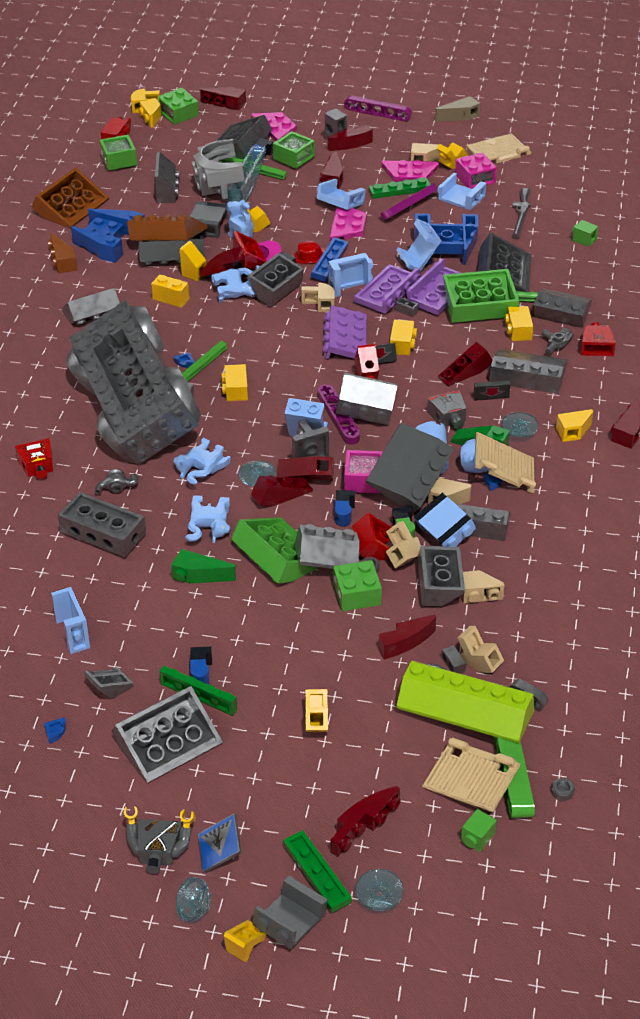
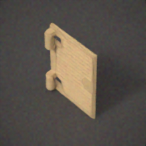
[466,133,532,164]
[475,432,536,493]
[422,738,521,813]

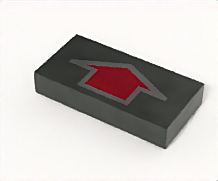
[375,343,397,363]
[473,380,511,401]

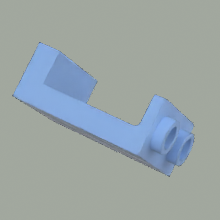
[316,179,366,210]
[328,253,373,297]
[284,398,328,436]

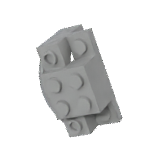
[192,139,245,199]

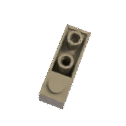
[435,96,481,122]

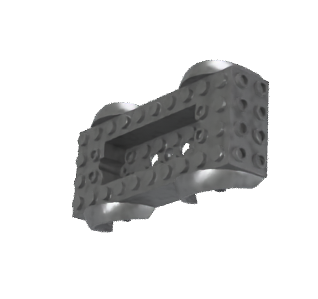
[65,300,201,465]

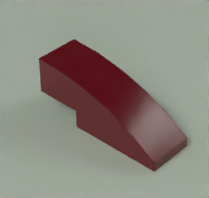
[328,125,373,151]
[199,246,245,277]
[379,614,436,659]

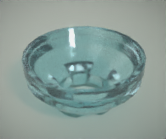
[176,877,212,922]

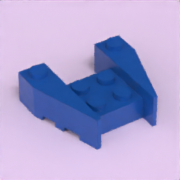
[71,209,145,263]
[414,214,479,265]

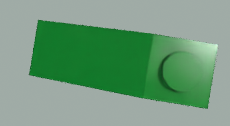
[451,425,510,446]
[171,549,236,584]

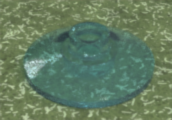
[502,412,538,437]
[239,460,276,487]
[356,869,404,911]

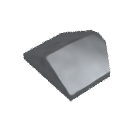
[84,667,134,699]

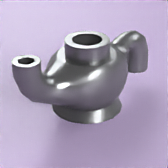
[95,469,139,494]

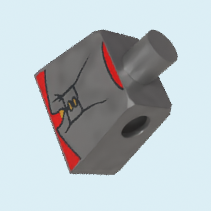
[427,390,467,429]

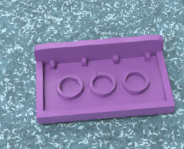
[406,259,460,315]
[354,264,421,314]
[323,305,366,359]

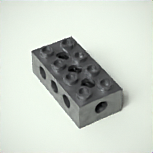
[58,492,146,557]

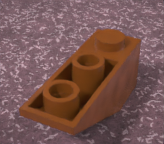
[48,233,78,273]

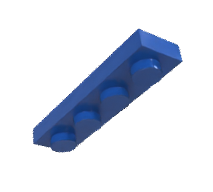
[311,237,348,282]

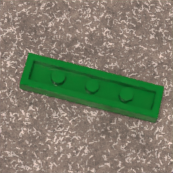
[368,178,431,199]
[159,665,237,716]
[283,830,352,913]

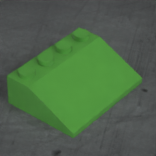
[443,269,519,323]
[231,517,319,584]

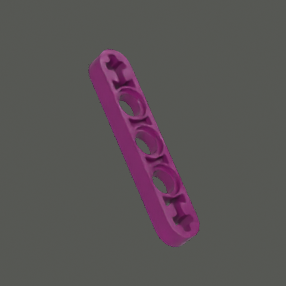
[344,96,412,121]
[380,183,438,220]
[318,384,360,445]

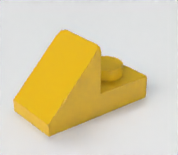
[224,920,267,962]

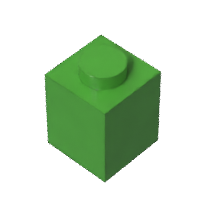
[572,220,598,247]
[461,809,497,852]

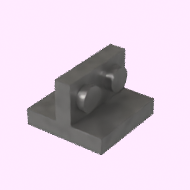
[292,419,329,458]

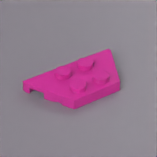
[251,112,297,142]
[382,160,439,182]
[330,206,367,242]

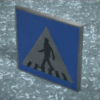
[198,813,242,873]

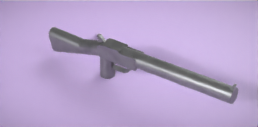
[512,188,531,239]

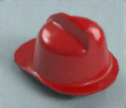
[294,241,326,264]

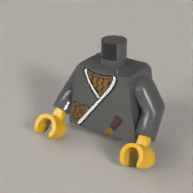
[124,806,196,874]

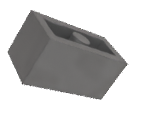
[395,297,419,317]
[442,645,466,674]

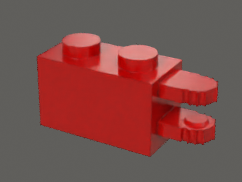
[101,117,131,139]

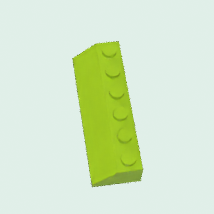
[397,661,534,743]

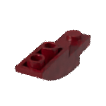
[331,786,401,857]

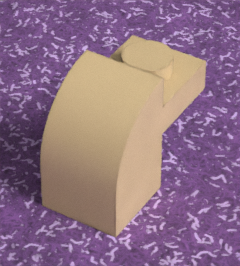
[302,283,335,312]
[386,521,420,568]
[457,626,504,673]

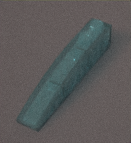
[227,146,266,202]

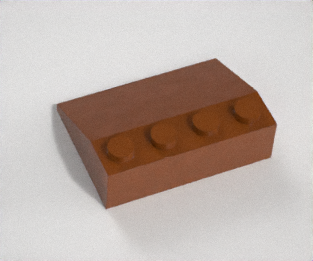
[31,167,109,229]
[127,215,208,240]

